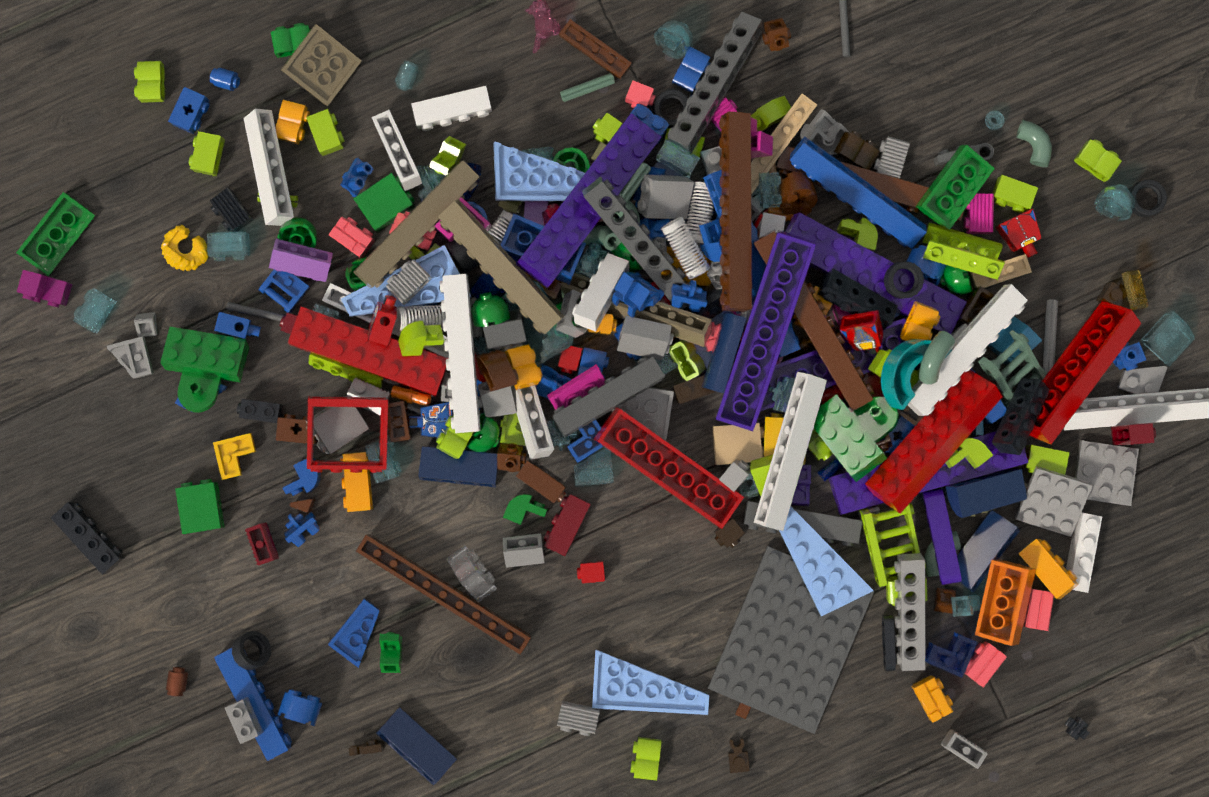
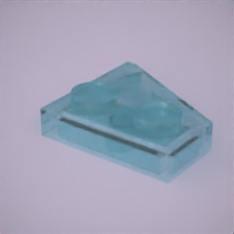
[574,448,614,487]

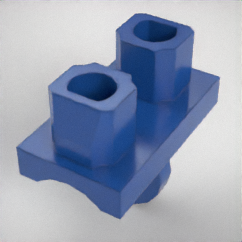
[340,158,373,197]
[671,280,707,312]
[284,512,320,547]

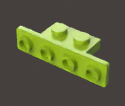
[309,353,383,389]

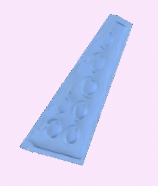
[494,142,585,201]
[341,245,471,317]
[779,506,874,616]
[592,650,709,715]

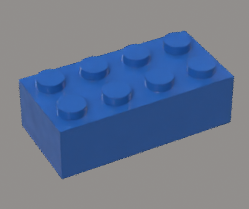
[500,214,586,285]

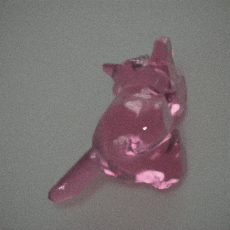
[525,0,560,53]

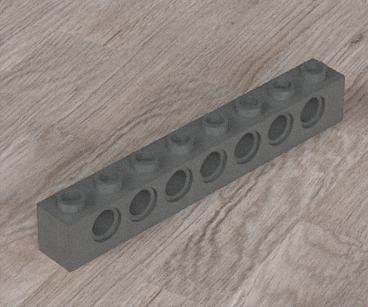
[668,12,764,155]
[582,176,690,310]

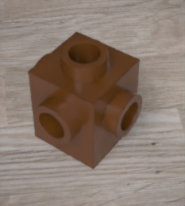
[762,18,791,51]
[497,443,526,472]

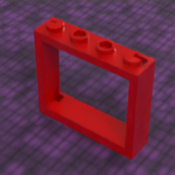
[307,396,388,473]

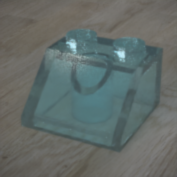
[1140,311,1195,367]

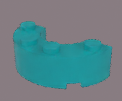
[881,339,952,410]

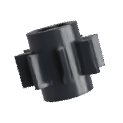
[1065,716,1090,740]

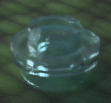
[985,111,1005,130]

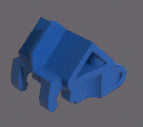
[612,272,664,318]

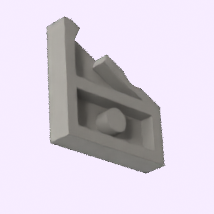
[1117,366,1167,394]

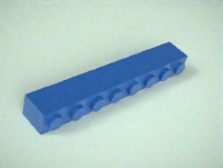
[790,136,927,249]

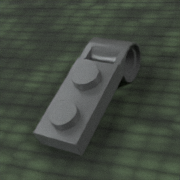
[933,143,994,167]

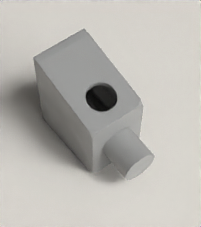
[477,381,516,417]

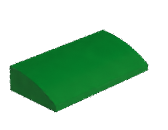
[915,145,995,230]
[16,192,96,276]

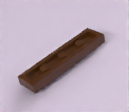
[559,19,632,80]

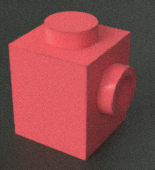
[625,81,656,108]

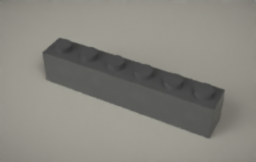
[553,357,665,438]
[743,501,862,546]

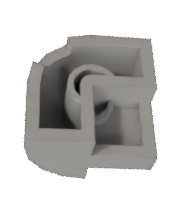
[800,109,849,155]

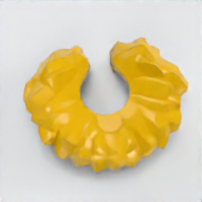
[161,225,208,271]

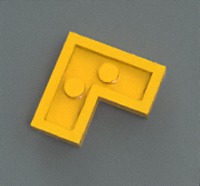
[213,433,256,480]

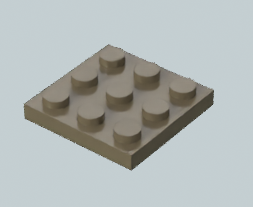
[281,24,361,106]

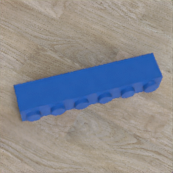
[214,648,292,761]

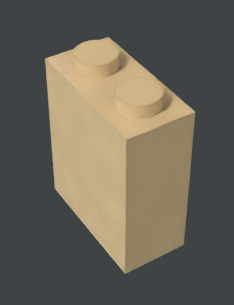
[712,423,764,465]

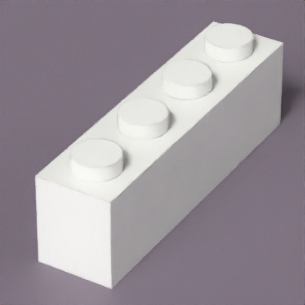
[411,86,492,131]
[372,110,422,191]
[572,253,629,332]
[1066,513,1102,593]

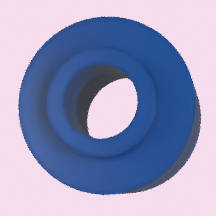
[210,67,240,91]

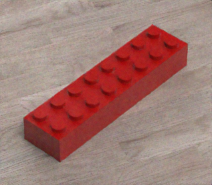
[1029,301,1141,444]
[288,307,448,397]
[865,370,1002,514]
[594,407,744,529]

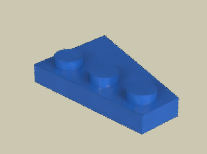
[328,598,380,668]

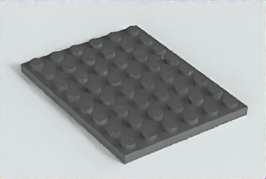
[707,546,874,734]

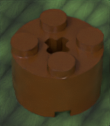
[775,172,818,215]

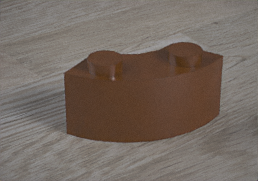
[475,350,518,392]

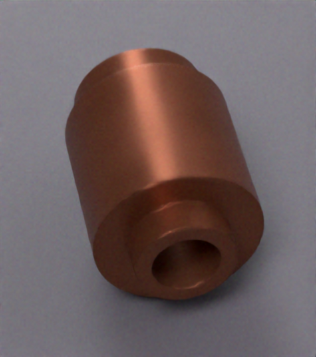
[166,667,188,696]

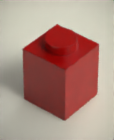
[558,344,583,374]
[577,561,605,583]

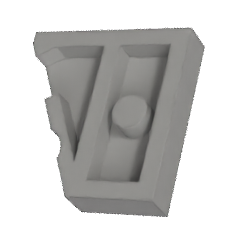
[107,336,154,379]

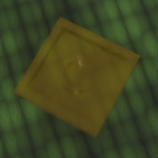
[1122,270,1149,310]

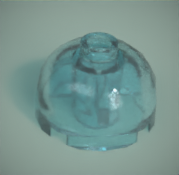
[654,20,693,59]
[1094,184,1135,220]

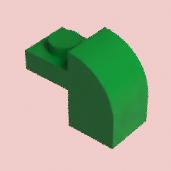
[503,494,548,525]
[379,632,402,673]

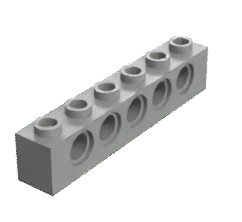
[894,553,925,671]

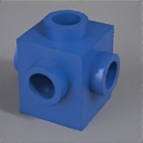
[1113,342,1146,371]

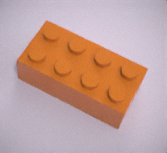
[975,559,1036,646]

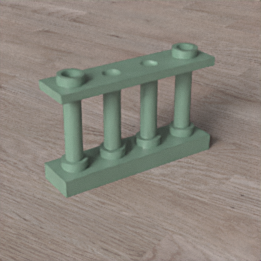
[978,330,1047,408]

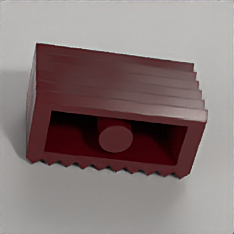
[245,522,279,566]

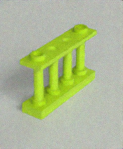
[922,223,1005,280]
[860,503,926,587]

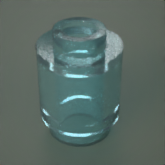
[394,61,419,91]

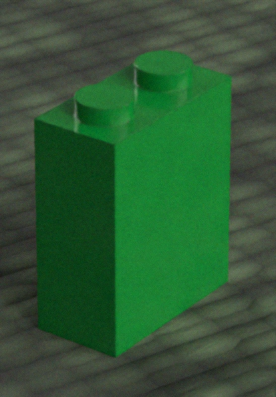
[353,173,415,233]
[175,479,225,534]

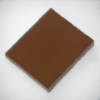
[735,703,751,719]

